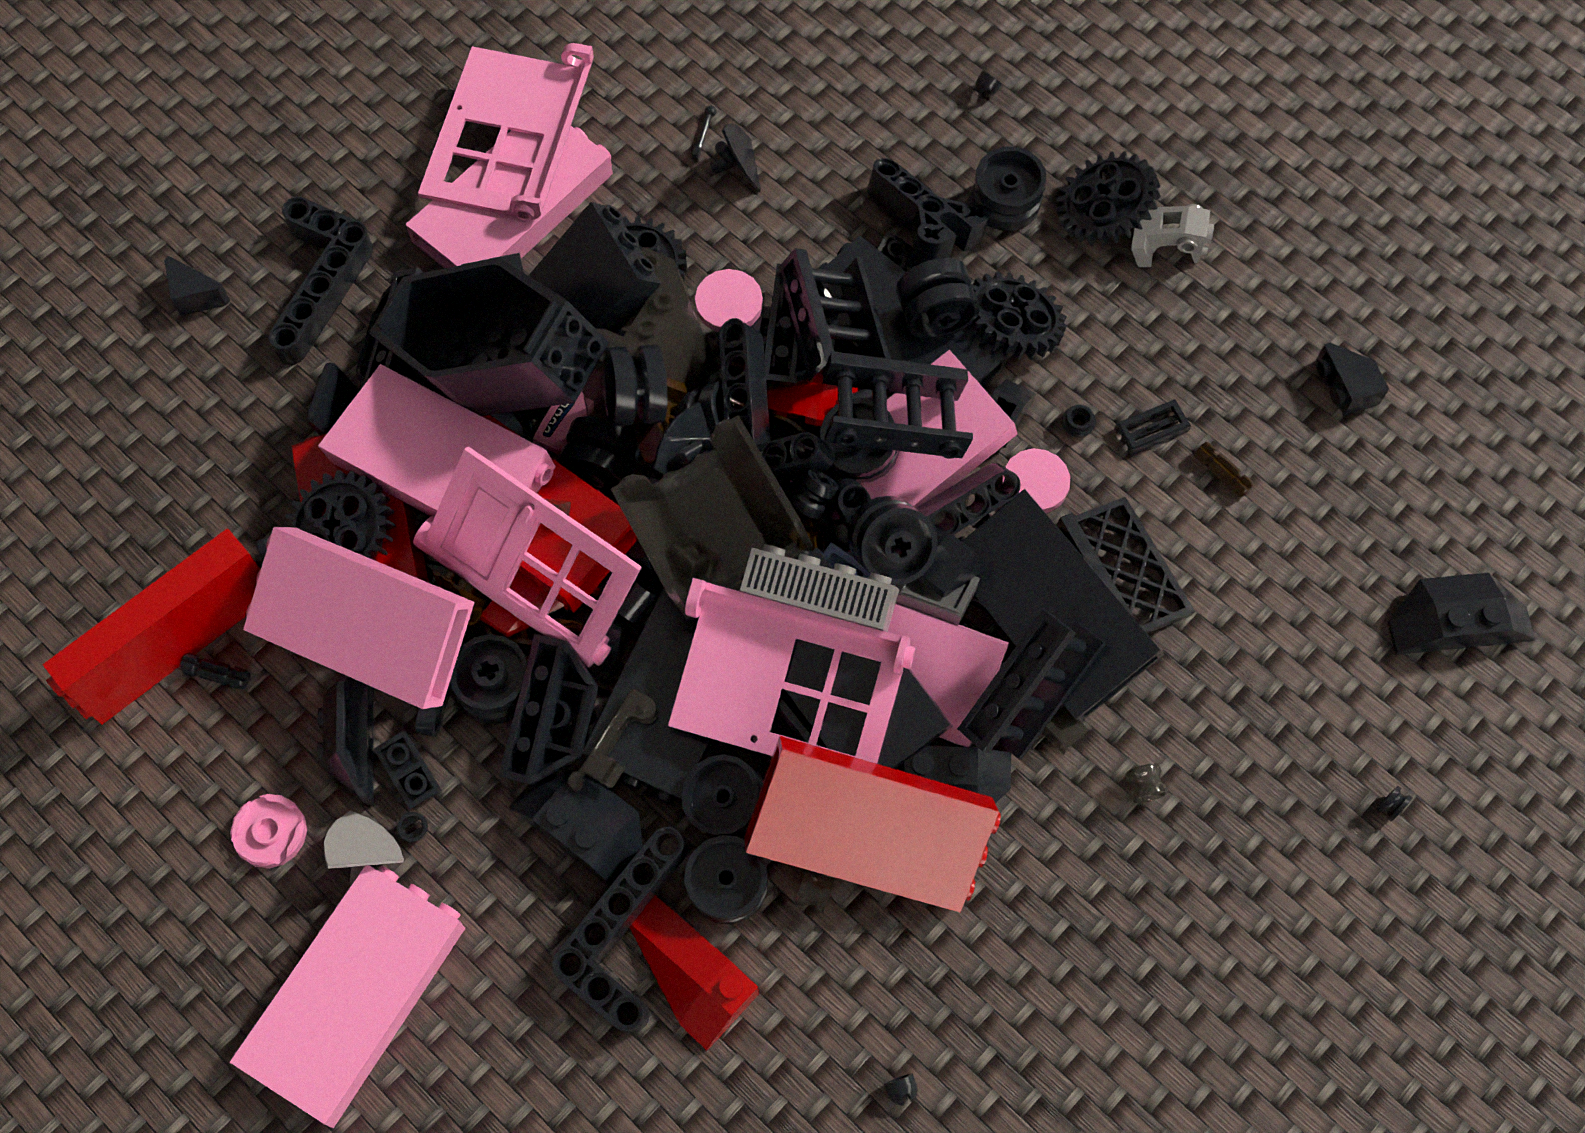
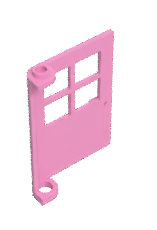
[418,43,594,221]
[413,446,642,667]
[668,578,916,764]

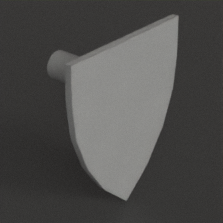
[323,811,404,885]

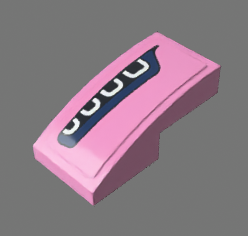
[533,392,597,455]

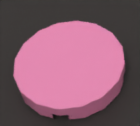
[695,269,763,332]
[1002,448,1070,513]
[230,794,307,869]

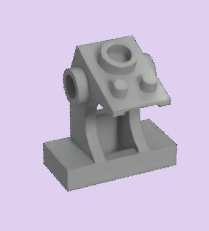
[1131,204,1214,267]

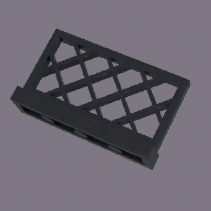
[1056,496,1195,634]

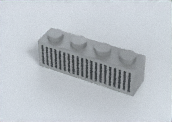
[740,544,899,632]

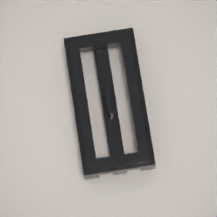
[1114,399,1191,456]

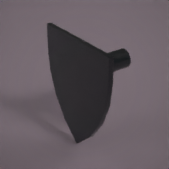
[710,123,761,192]
[652,402,726,480]

